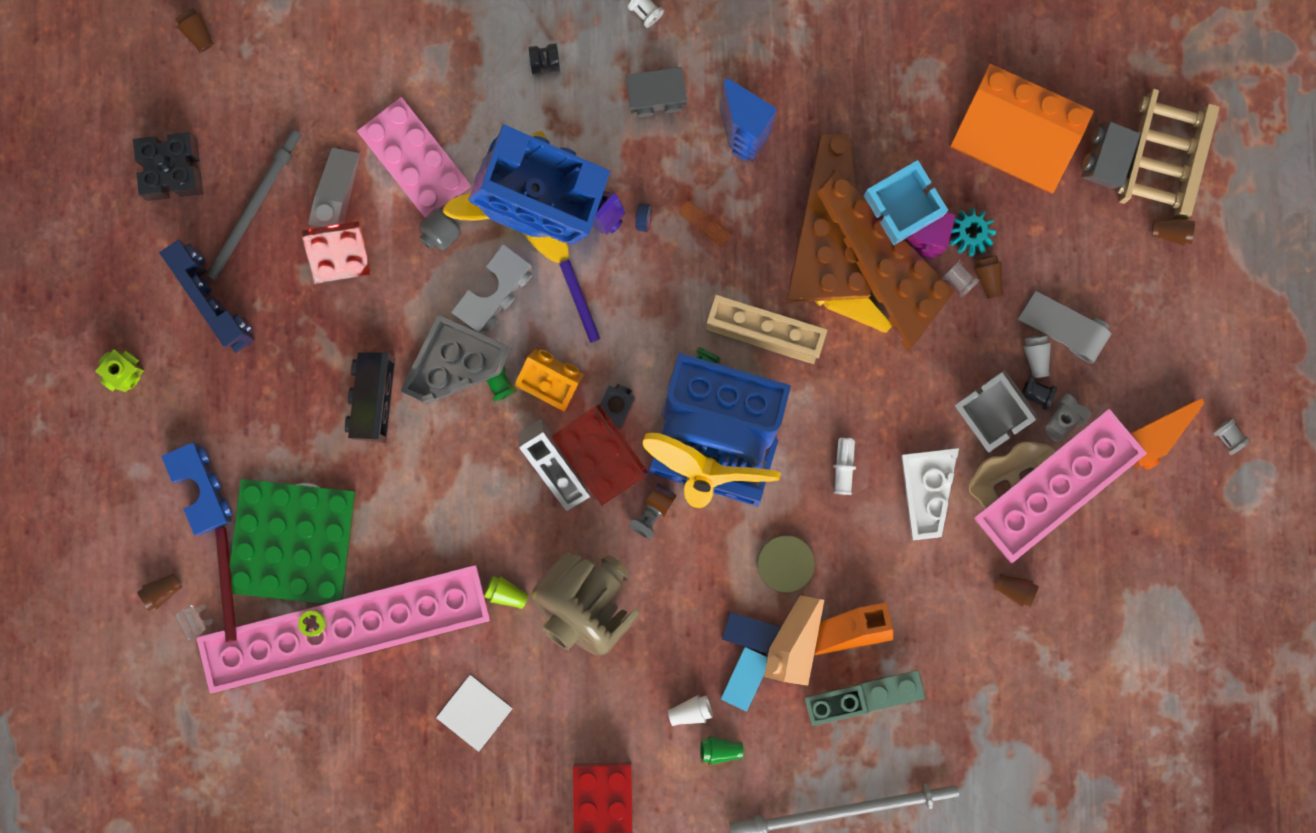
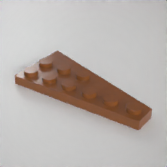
[785,134,871,303]
[817,170,955,350]

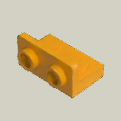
[515,349,585,412]

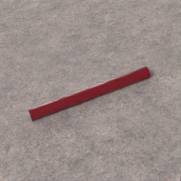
[215,527,237,642]

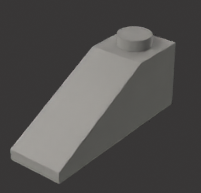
[308,148,360,236]
[518,418,590,511]

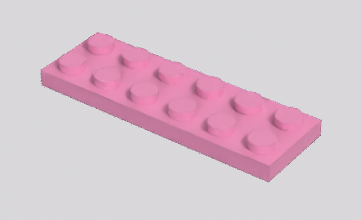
[974,409,1147,563]

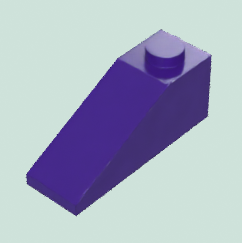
[592,191,625,235]

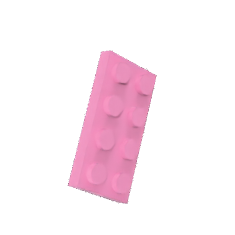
[357,97,471,217]

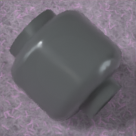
[419,208,461,250]

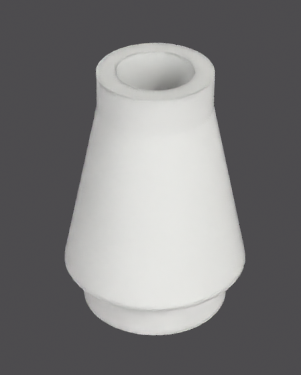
[668,695,713,726]

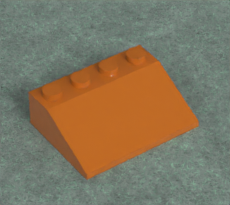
[950,64,1094,194]

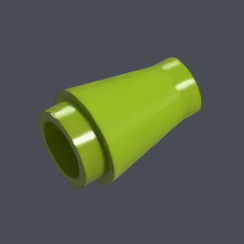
[484,576,529,609]

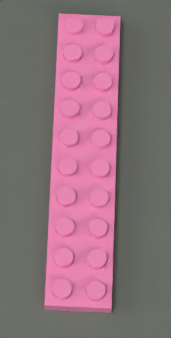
[196,565,491,694]

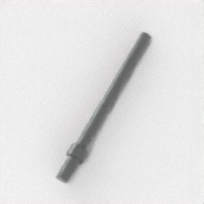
[206,129,302,281]

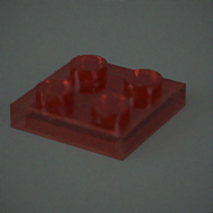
[302,221,371,283]

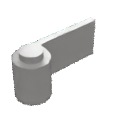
[1018,291,1111,364]

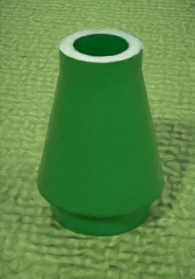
[700,736,744,765]

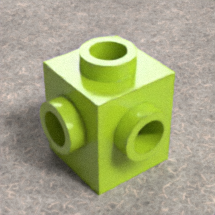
[95,349,144,392]

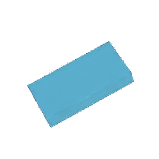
[720,647,768,712]

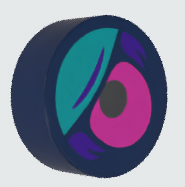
[635,203,652,232]

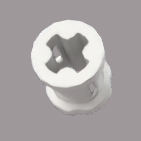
[627,0,665,28]

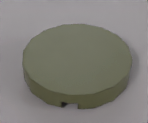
[757,536,815,593]

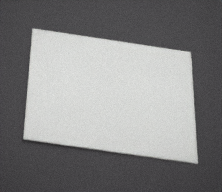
[436,675,513,752]

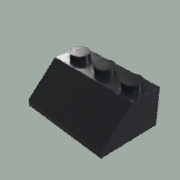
[345,352,396,443]

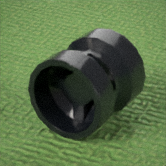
[528,43,560,75]

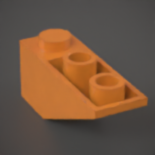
[814,602,893,656]

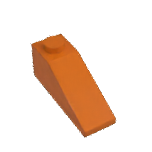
[1130,398,1204,470]

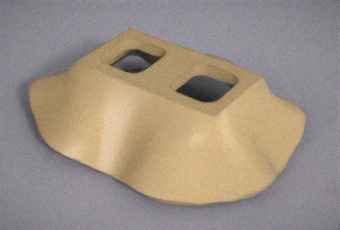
[969,442,1056,509]

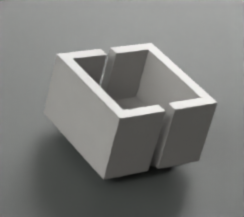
[954,369,1038,453]

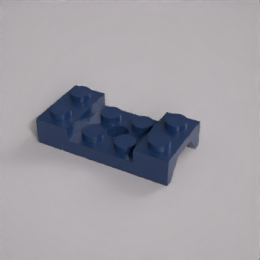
[159,240,255,353]

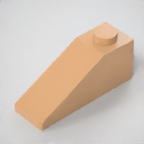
[764,595,824,685]

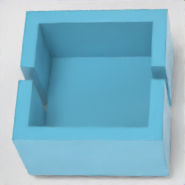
[864,160,948,246]

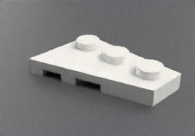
[901,448,959,540]

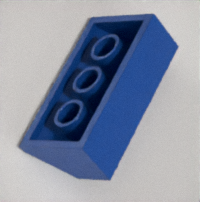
[720,78,777,162]

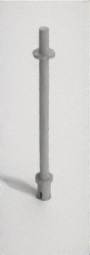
[729,783,959,833]

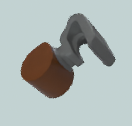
[628,483,677,541]

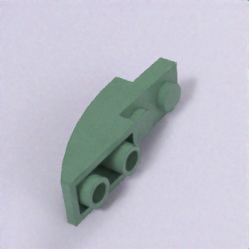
[805,669,926,726]

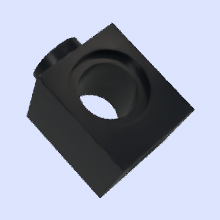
[594,384,635,430]

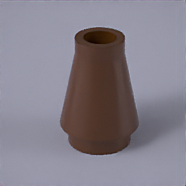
[175,8,214,53]
[1152,218,1195,246]
[974,255,1004,299]
[137,573,183,611]
[994,574,1039,607]

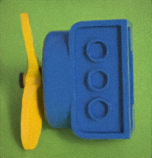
[442,124,610,263]
[643,353,791,508]

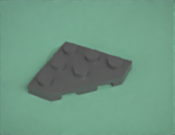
[401,315,512,404]

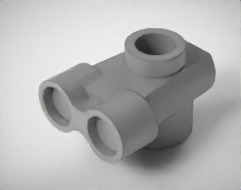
[1045,394,1091,441]

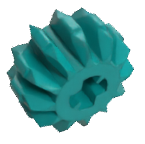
[949,208,996,257]

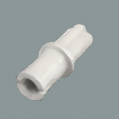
[833,438,856,495]

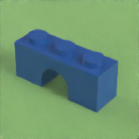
[161,442,233,536]

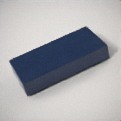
[722,612,781,653]

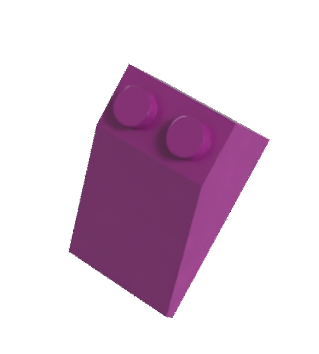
[882,212,956,259]

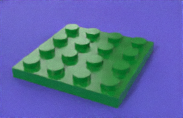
[230,479,356,604]

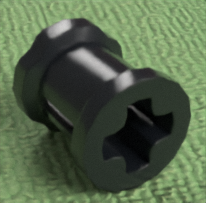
[1021,376,1057,410]

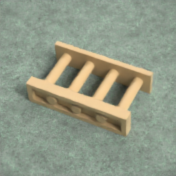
[1117,89,1220,219]
[705,295,828,364]

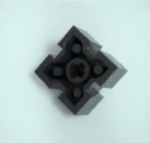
[133,132,203,201]

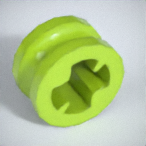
[298,610,326,637]

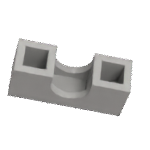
[451,244,533,334]

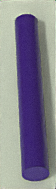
[559,260,601,343]

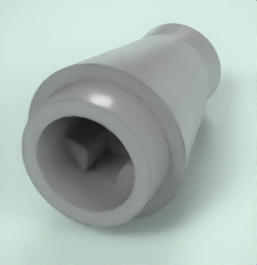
[1023,335,1051,378]

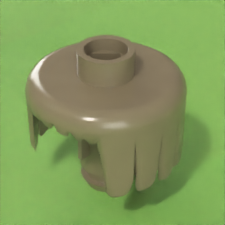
[532,552,639,655]

